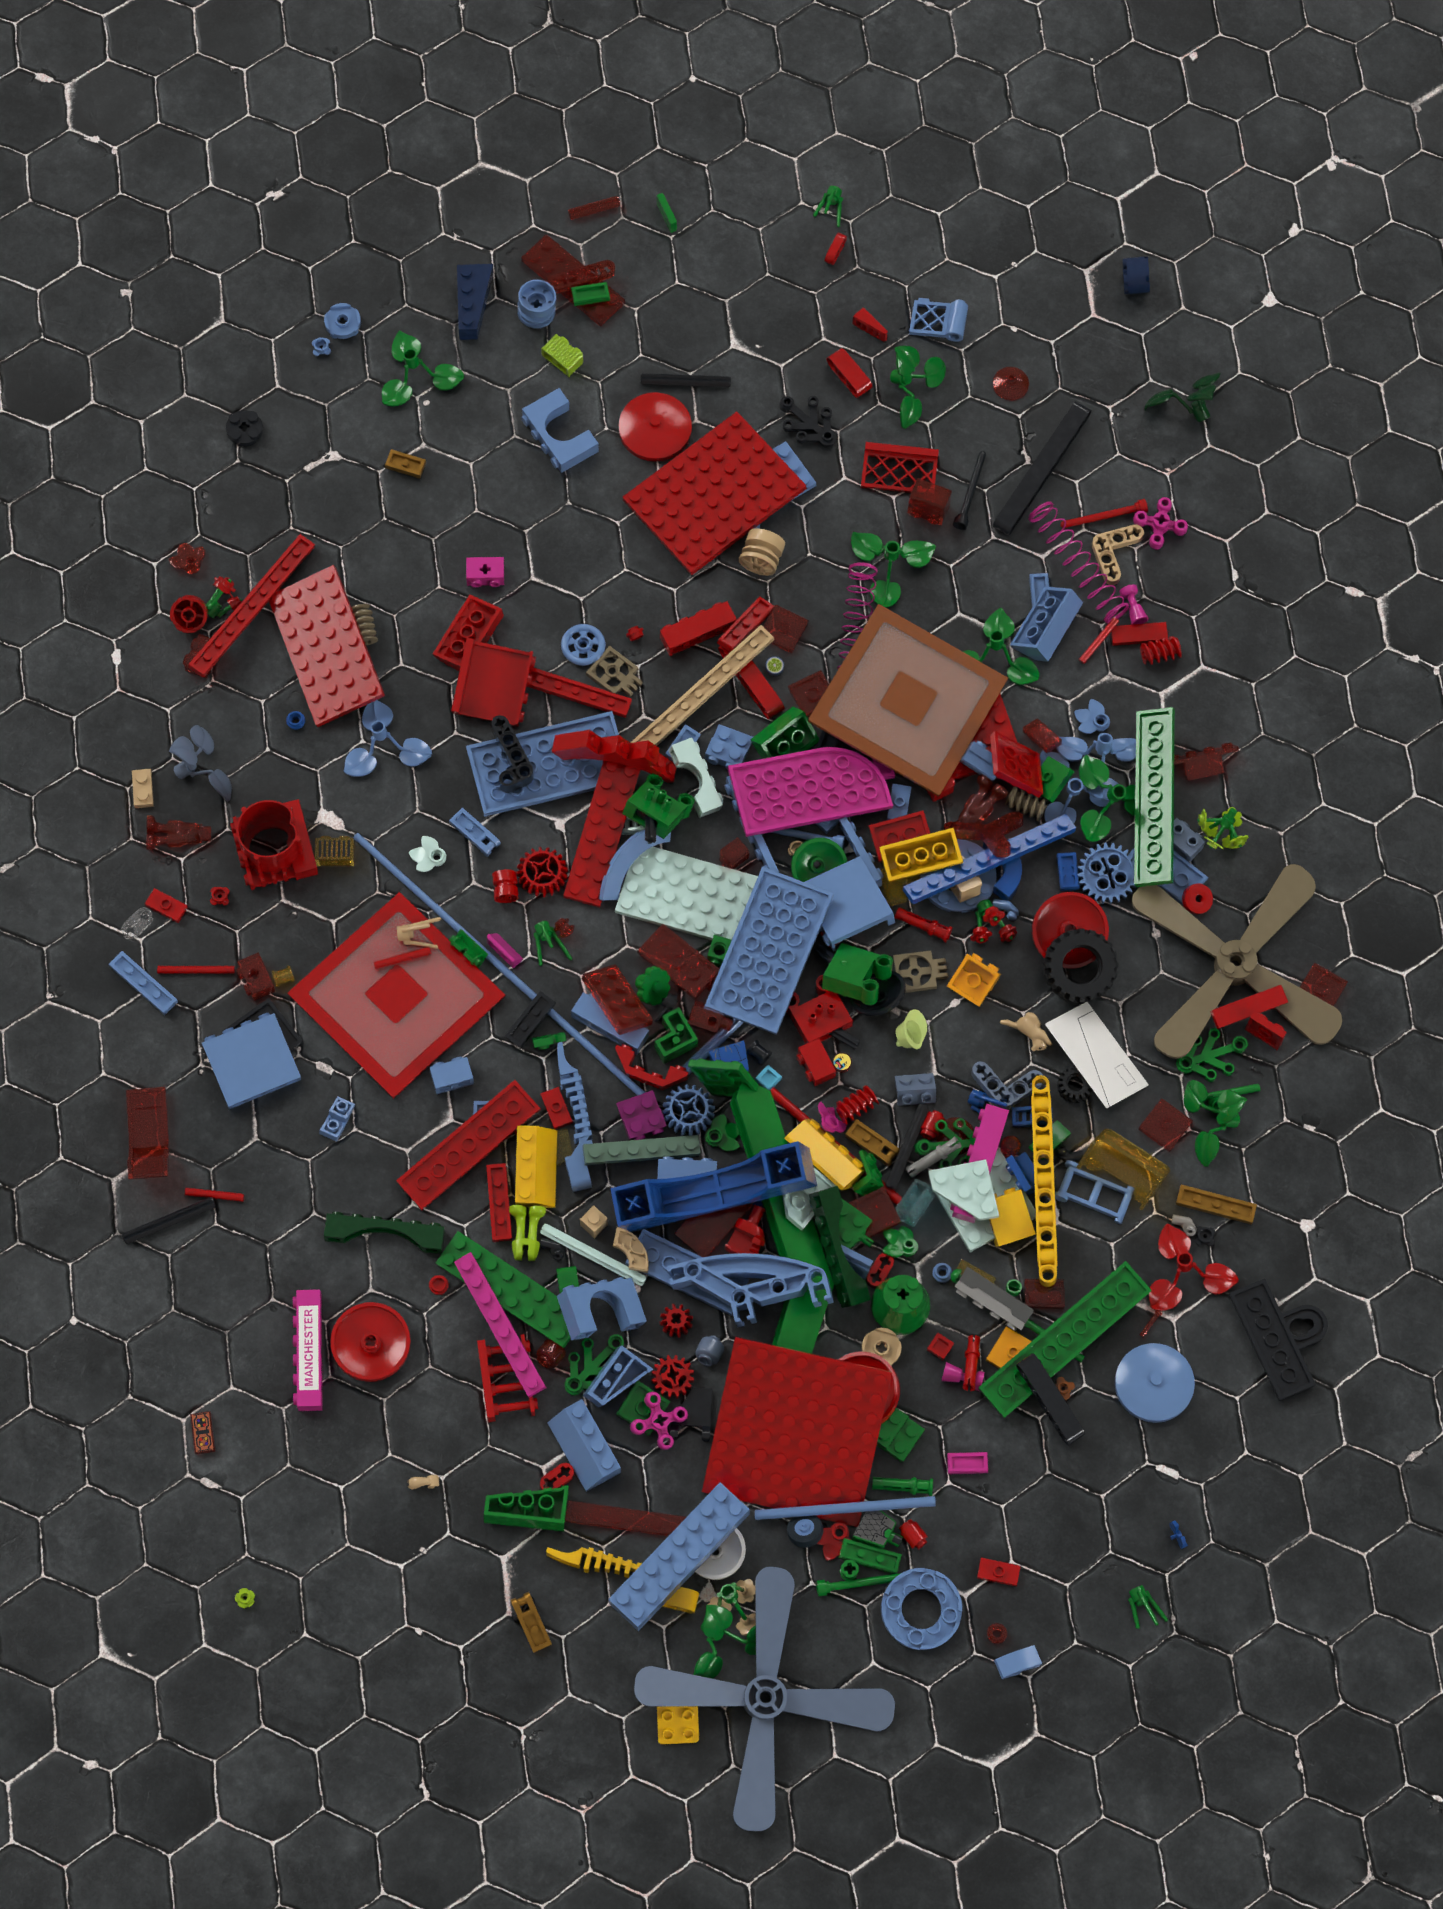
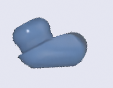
[993,899,1019,921]

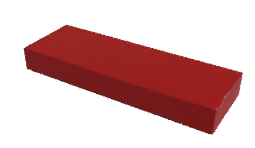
[1111,622,1168,646]

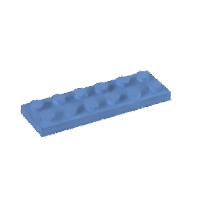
[625,1229,749,1316]

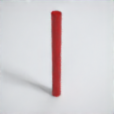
[157,966,235,974]

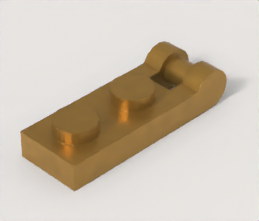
[845,1119,900,1167]
[510,1592,552,1653]

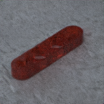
[547,260,615,293]

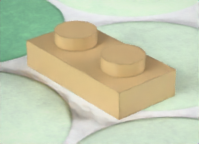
[132,769,154,808]

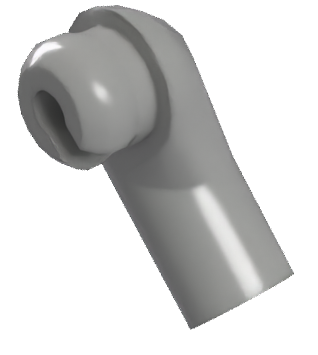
[1171,1214,1197,1236]

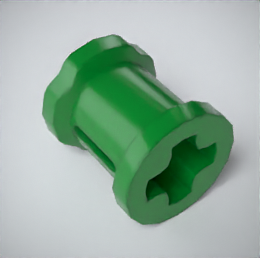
[840,1559,859,1581]

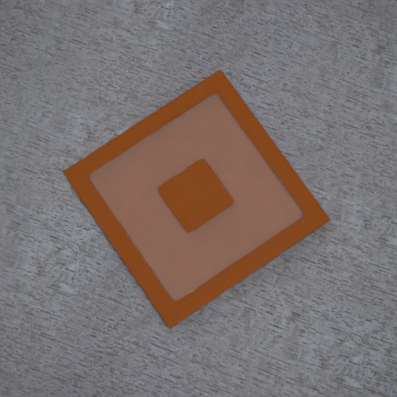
[808,604,1008,797]

